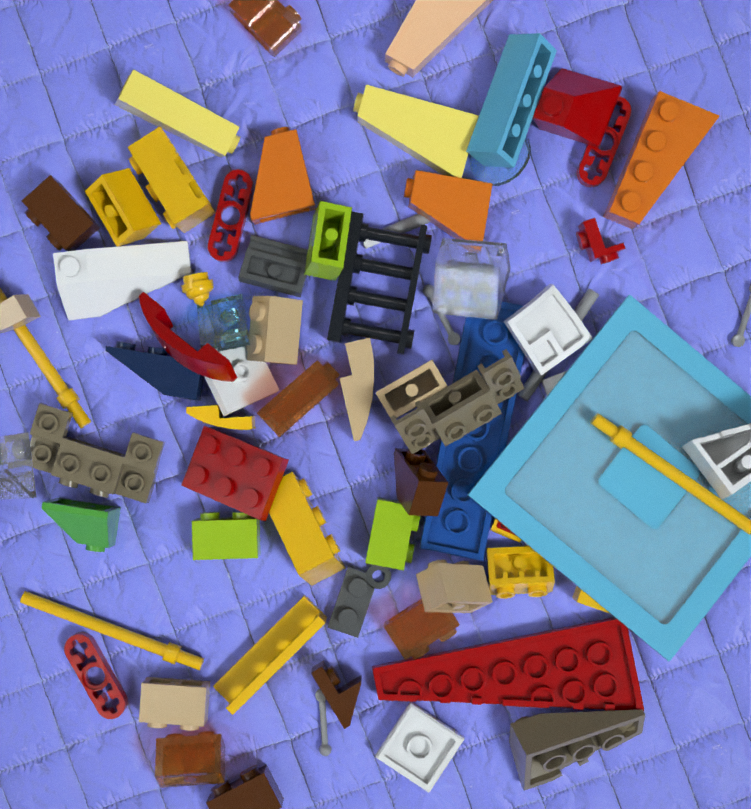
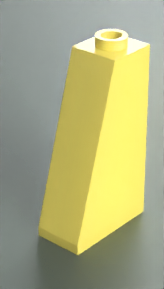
[114,69,240,158]
[353,85,479,178]

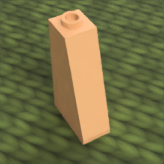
[385,0,493,78]

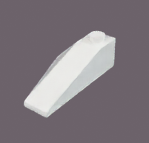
[53,241,192,321]

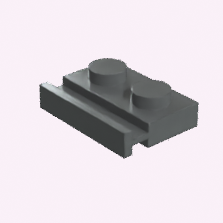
[238,235,308,298]

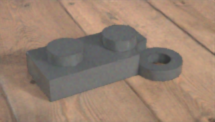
[328,565,391,638]

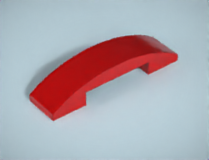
[139,292,238,382]

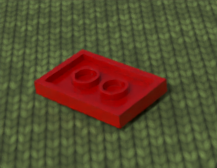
[181,426,289,521]

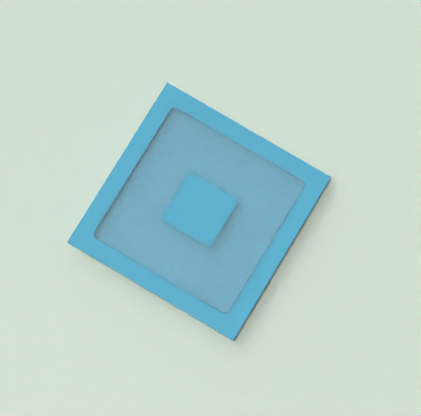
[467,294,751,662]

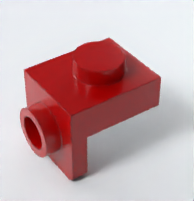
[576,218,626,265]

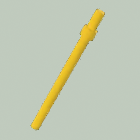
[0,288,91,429]
[590,413,751,535]
[20,591,204,671]

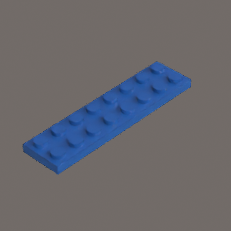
[420,295,524,561]

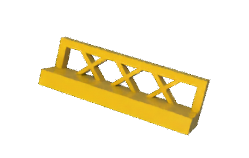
[213,595,327,715]

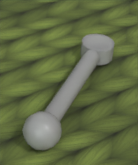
[423,284,461,345]
[731,285,751,347]
[315,689,332,756]

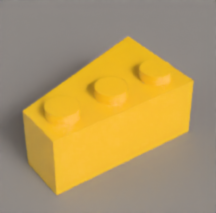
[128,126,216,233]
[269,472,346,586]

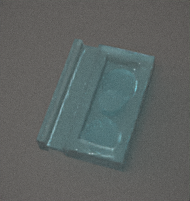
[197,294,250,352]

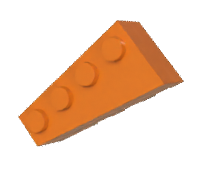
[603,91,719,229]

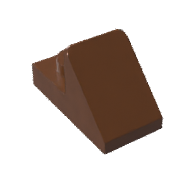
[311,660,362,729]

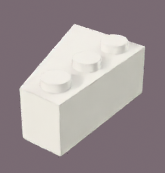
[682,423,751,500]

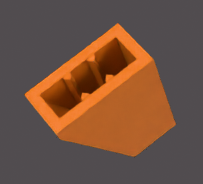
[250,127,316,225]
[404,170,493,251]

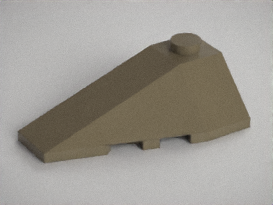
[509,709,645,791]

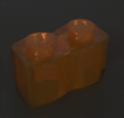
[228,0,302,57]

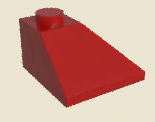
[533,68,622,148]

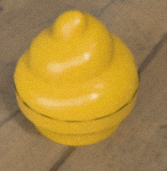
[181,272,214,306]

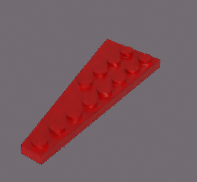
[372,617,644,711]

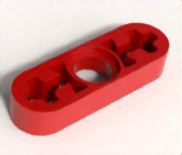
[577,96,632,187]
[208,169,254,262]
[64,632,128,719]

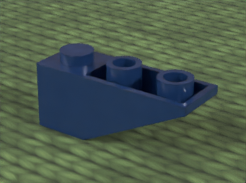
[105,341,204,400]

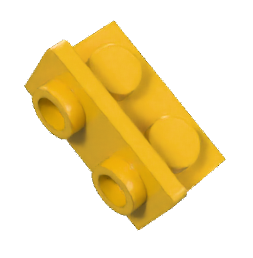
[486,546,555,599]

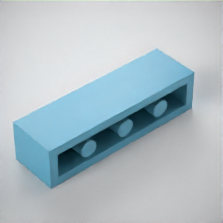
[466,33,557,168]

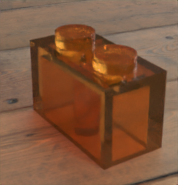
[384,598,460,660]
[155,731,225,788]

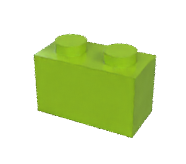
[304,201,352,281]
[365,497,420,571]
[192,511,261,560]

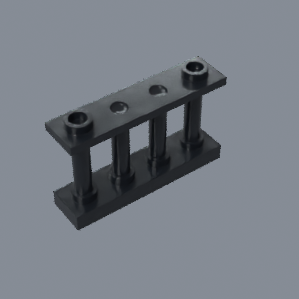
[327,211,432,355]

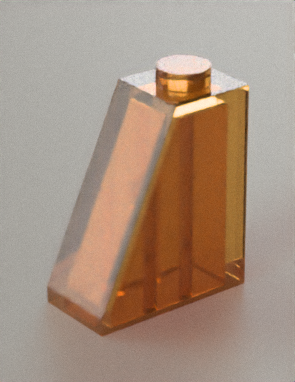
[257,360,340,437]

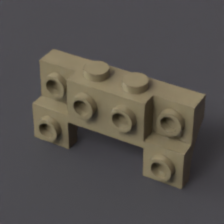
[390,349,525,454]
[23,403,165,503]

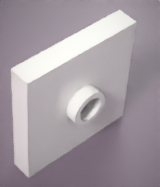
[204,334,280,416]
[375,702,465,793]

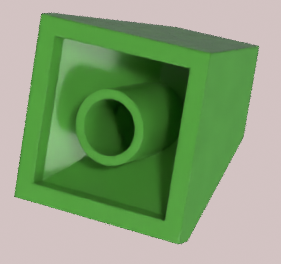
[41,498,121,552]

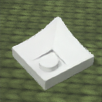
[503,284,593,376]

